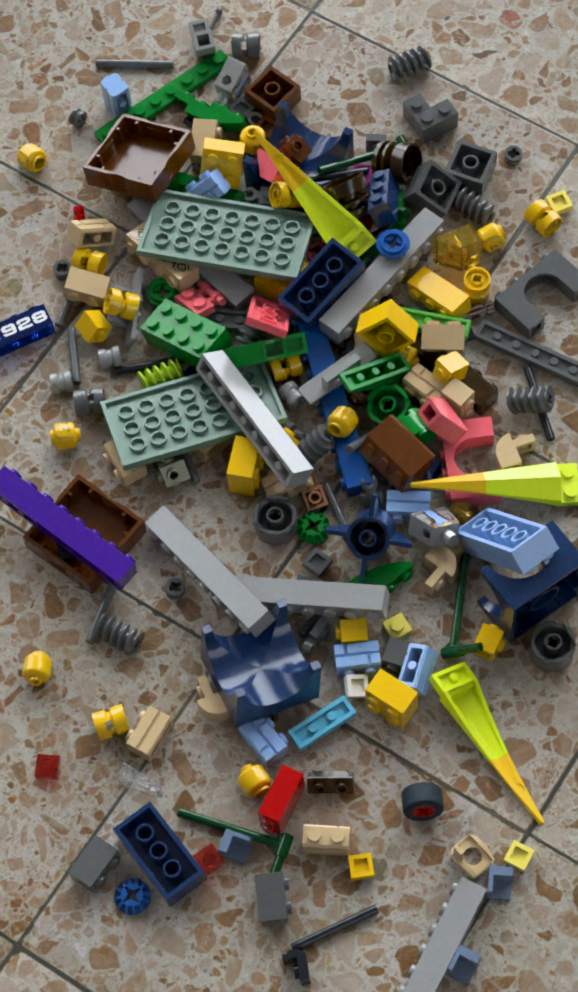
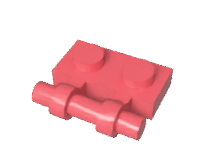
[175,281,226,317]

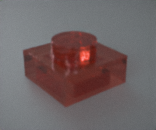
[34,754,61,780]
[193,843,225,876]

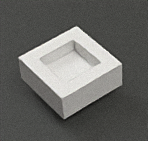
[344,674,369,698]

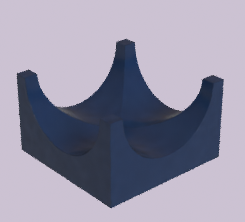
[243,100,354,212]
[477,520,578,643]
[201,599,322,727]

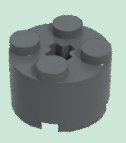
[253,495,298,545]
[529,621,576,673]

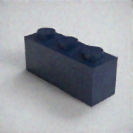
[368,168,399,229]

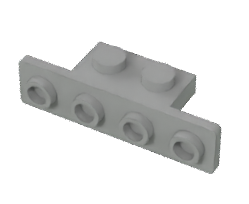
[107,267,145,347]
[298,343,377,405]

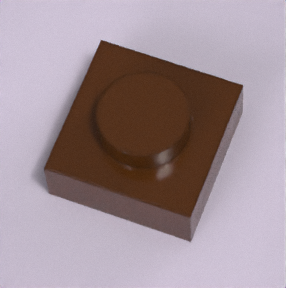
[256,115,275,141]

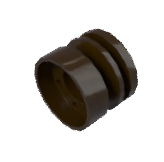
[371,141,423,186]
[323,172,369,218]

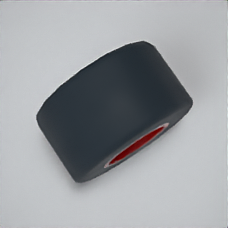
[401,782,444,821]

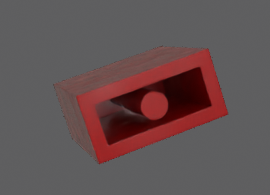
[258,764,305,835]

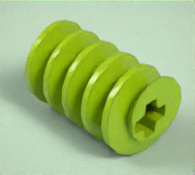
[137,358,184,389]

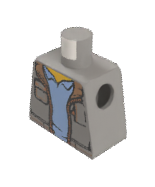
[214,56,252,105]
[408,507,460,547]

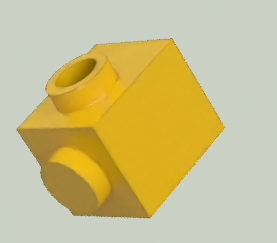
[75,310,113,343]
[432,350,470,386]
[335,618,368,644]
[473,623,506,662]

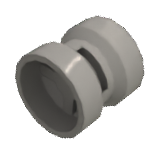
[98,346,122,370]
[49,371,74,395]
[277,381,306,411]

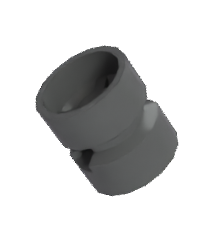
[231,32,260,59]
[73,387,105,418]

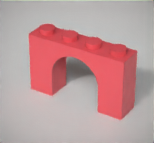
[437,416,503,508]

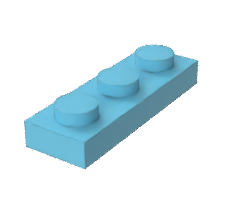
[288,695,357,752]

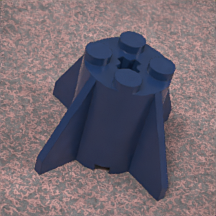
[324,493,413,582]

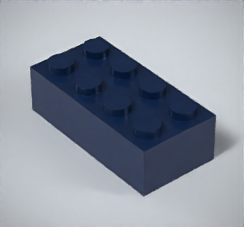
[277,237,366,332]
[113,802,207,907]

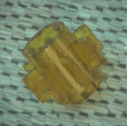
[449,500,474,526]

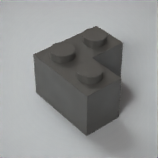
[403,93,458,144]

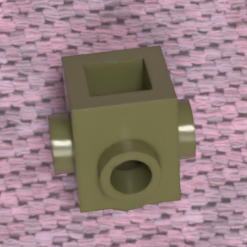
[155,455,190,488]

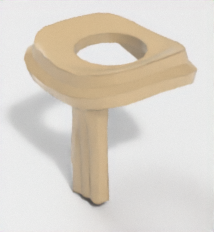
[450,834,495,878]

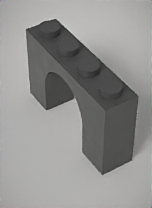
[494,249,578,339]

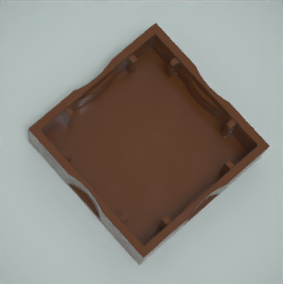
[82,113,196,203]
[23,474,147,595]

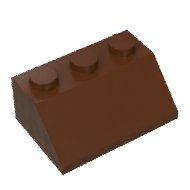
[358,414,436,493]

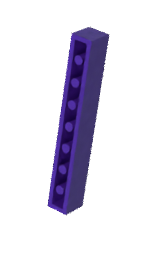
[0,466,137,591]

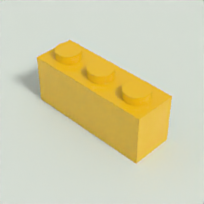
[407,266,472,318]

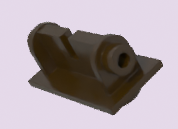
[307,770,353,794]

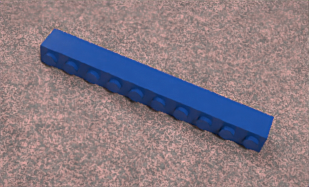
[290,316,372,498]

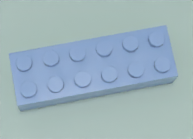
[458,507,559,575]

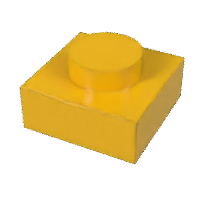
[348,853,374,881]

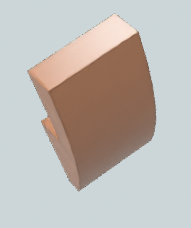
[300,469,329,513]

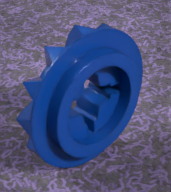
[376,229,410,260]
[114,878,151,915]

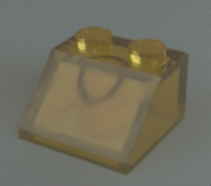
[433,223,482,271]

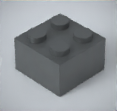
[445,140,497,196]
[402,159,462,218]

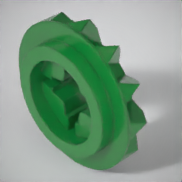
[146,278,179,307]
[297,511,331,544]

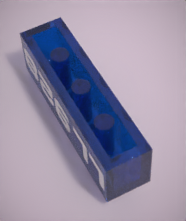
[0,304,56,357]

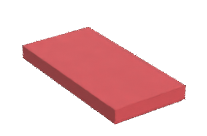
[245,295,290,339]

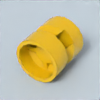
[269,181,302,208]
[524,199,563,238]
[71,248,108,275]
[463,267,491,305]
[103,287,140,321]
[268,355,303,383]
[92,704,130,741]

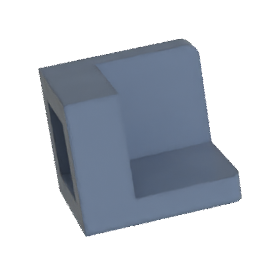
[218,829,253,864]
[487,865,513,901]
[447,945,481,985]

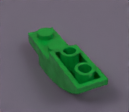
[174,89,248,132]
[221,332,309,368]
[339,561,414,617]

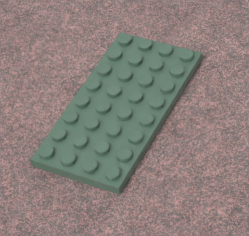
[136,190,315,282]
[100,362,288,471]

